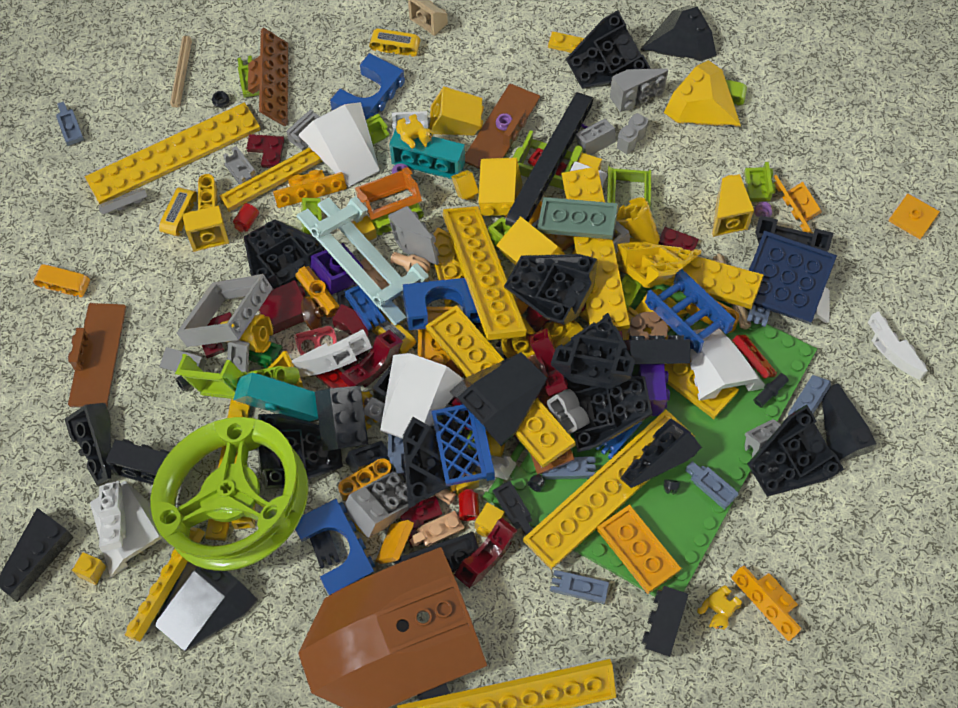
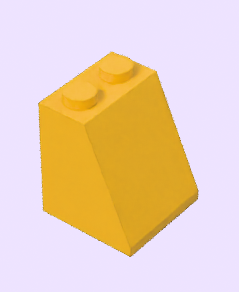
[429,86,484,136]
[478,158,523,216]
[712,174,754,237]
[496,216,564,265]

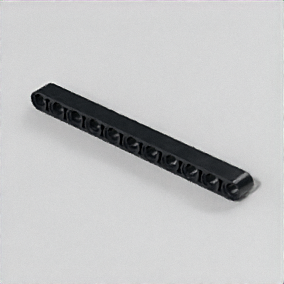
[505,92,594,227]

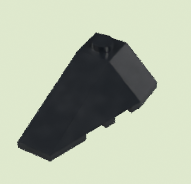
[821,383,877,462]
[65,403,111,486]
[620,418,702,488]
[393,532,479,573]

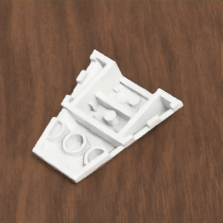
[298,102,380,187]
[690,329,765,401]
[380,353,463,439]
[90,481,167,578]

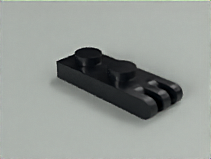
[310,530,340,569]

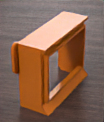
[355,167,422,220]

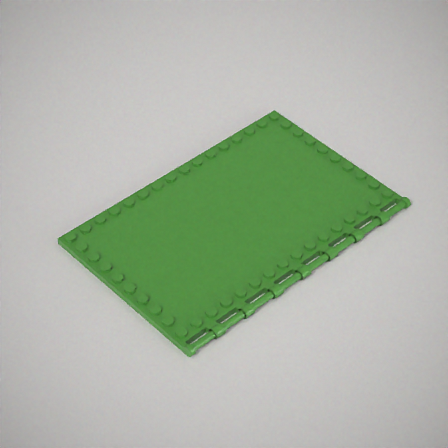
[482,274,817,597]

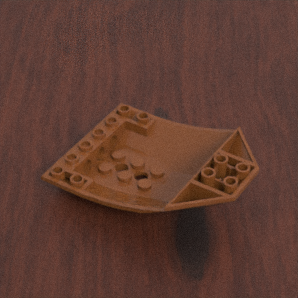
[298,547,488,708]

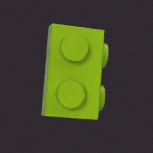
[744,162,775,202]

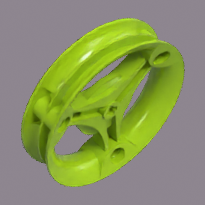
[150,417,308,571]

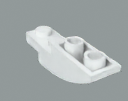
[868,311,928,380]
[292,330,372,377]
[98,481,126,553]

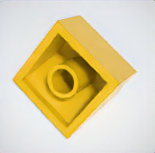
[182,205,229,252]

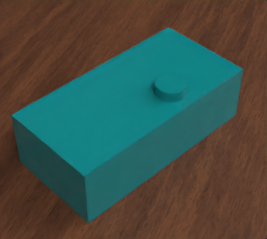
[389,129,465,179]
[233,372,318,422]

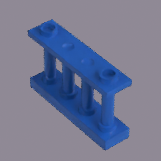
[645,269,735,354]

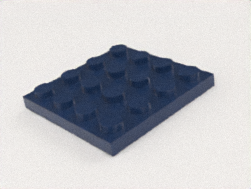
[749,231,837,325]

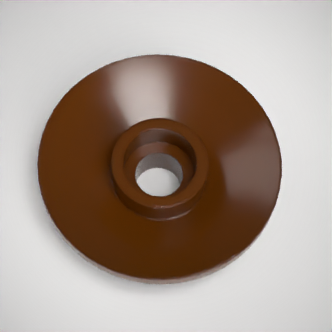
[301,296,324,333]

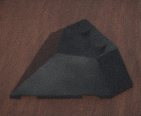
[640,5,717,61]
[755,215,834,252]
[551,313,635,389]
[403,417,479,508]

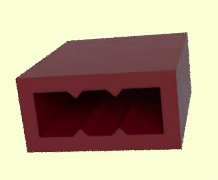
[258,280,306,336]

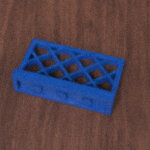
[432,405,495,486]

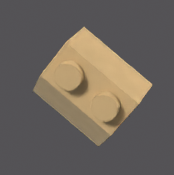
[408,0,448,36]

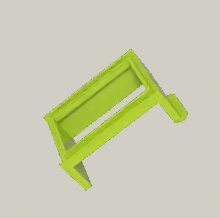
[513,130,582,190]
[606,165,651,210]
[175,354,249,399]

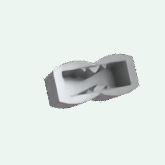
[617,113,648,154]
[547,389,590,435]

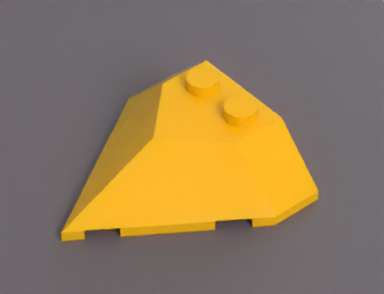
[664,60,741,127]
[617,242,701,288]

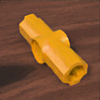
[295,266,340,318]

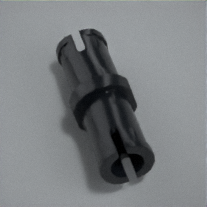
[753,373,789,408]

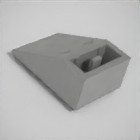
[610,69,668,112]
[388,206,439,265]
[344,471,410,538]

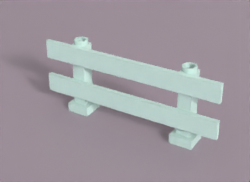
[296,196,429,326]

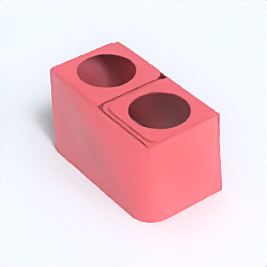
[294,326,337,355]

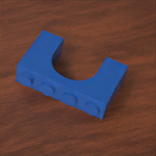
[330,53,405,120]
[403,278,481,330]
[295,498,376,595]

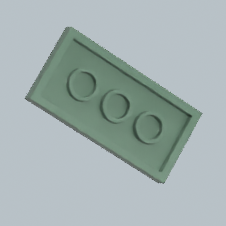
[537,197,618,239]

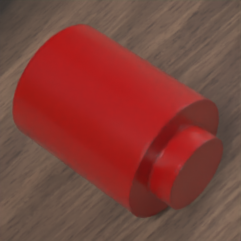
[233,203,259,232]
[458,489,479,521]

